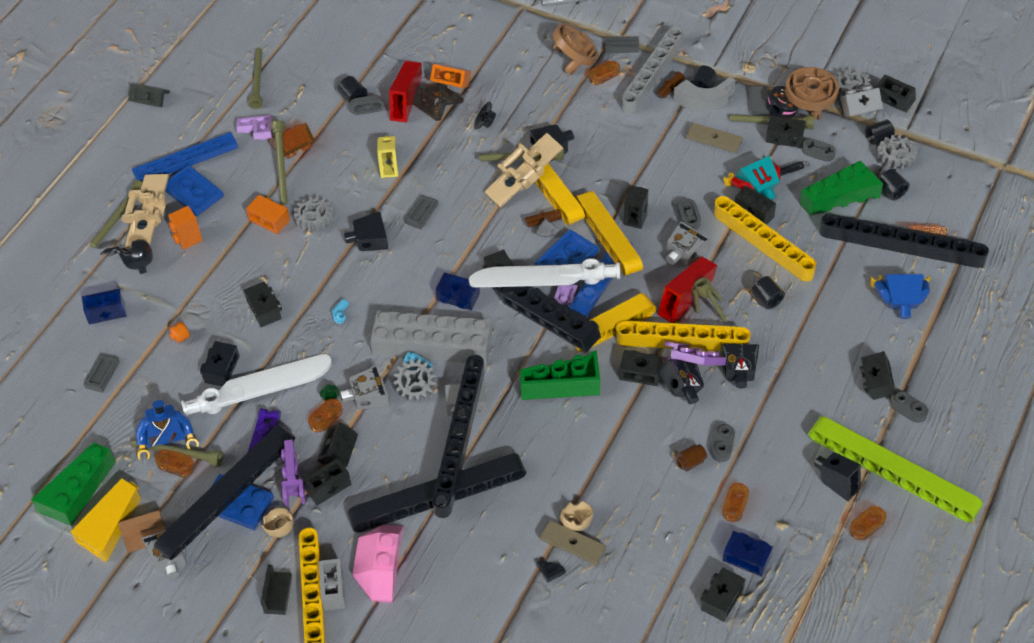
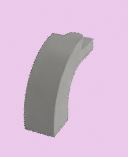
[674,76,736,111]

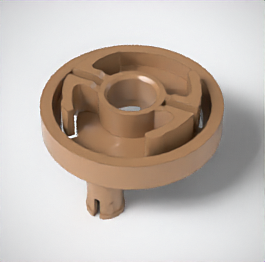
[552,23,598,75]
[785,67,839,120]

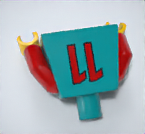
[723,155,781,200]

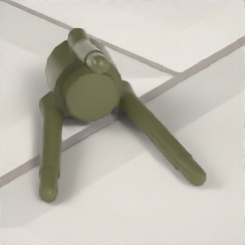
[692,278,727,322]

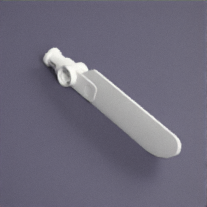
[469,259,620,287]
[181,354,332,417]

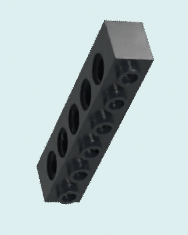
[499,286,601,352]

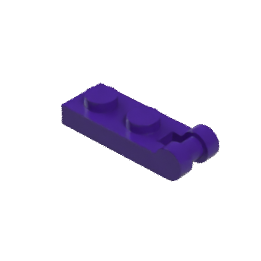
[247,408,281,453]

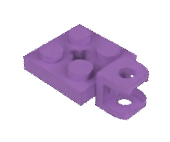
[663,341,726,365]
[281,440,306,506]

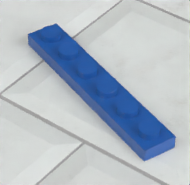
[132,132,238,182]
[569,243,633,318]

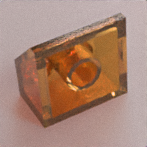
[267,122,315,159]

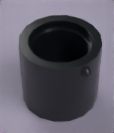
[690,65,717,89]
[338,76,368,103]
[879,169,910,201]
[751,276,785,309]

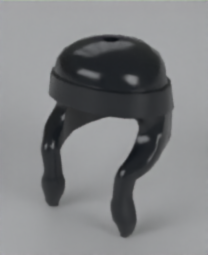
[100,239,153,274]

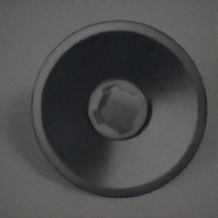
[474,101,496,129]

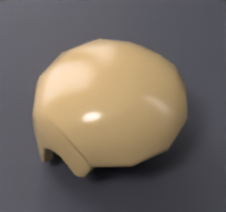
[560,501,594,531]
[261,507,294,538]

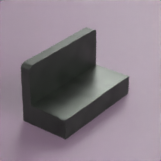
[128,84,170,107]
[317,422,358,467]
[261,564,292,615]

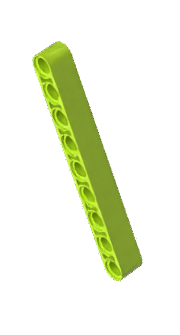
[808,416,983,522]

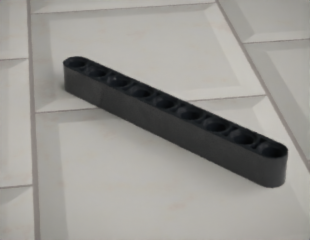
[820,214,989,268]
[432,355,485,518]
[154,424,295,560]
[347,453,527,533]

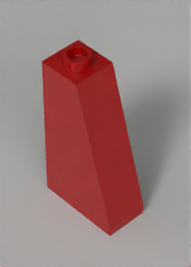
[389,61,422,123]
[658,256,717,323]

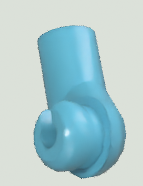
[332,299,349,324]

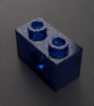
[436,272,480,311]
[82,288,127,325]
[723,531,773,577]

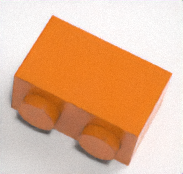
[430,63,471,88]
[246,195,290,234]
[168,206,203,250]

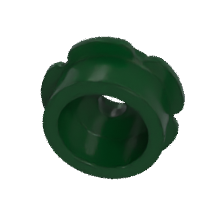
[320,384,339,403]

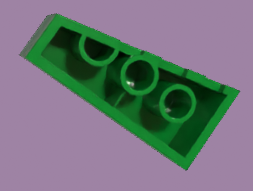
[799,160,883,216]
[520,350,600,400]
[31,442,116,526]

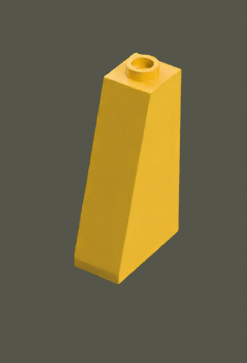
[71,478,141,563]

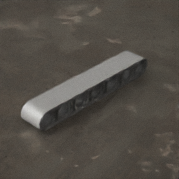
[622,26,683,114]

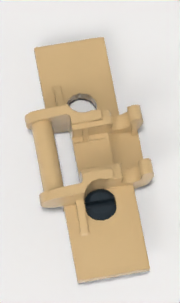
[485,133,563,208]
[121,174,169,248]

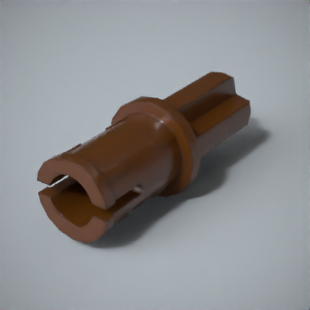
[657,71,684,99]
[525,209,562,227]

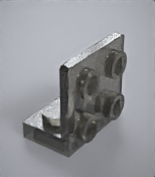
[413,83,464,121]

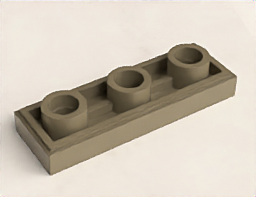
[686,123,743,153]
[540,520,606,566]

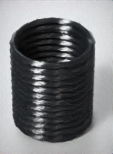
[865,119,895,144]

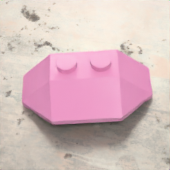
[352,525,404,603]

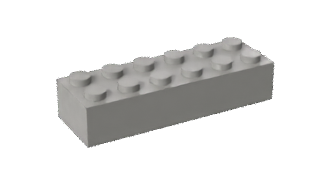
[370,311,492,365]

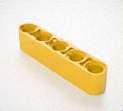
[534,158,585,226]
[574,293,657,353]

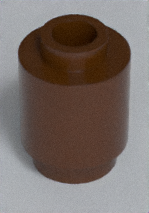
[676,444,707,472]

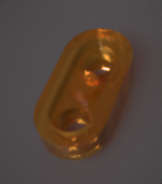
[589,61,620,85]
[308,399,343,432]
[155,450,195,477]
[722,483,749,522]
[849,506,887,540]

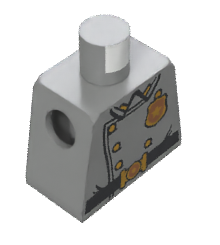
[666,222,710,265]
[340,365,389,410]
[142,530,187,579]

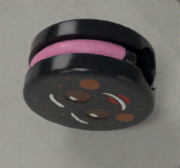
[766,86,798,118]

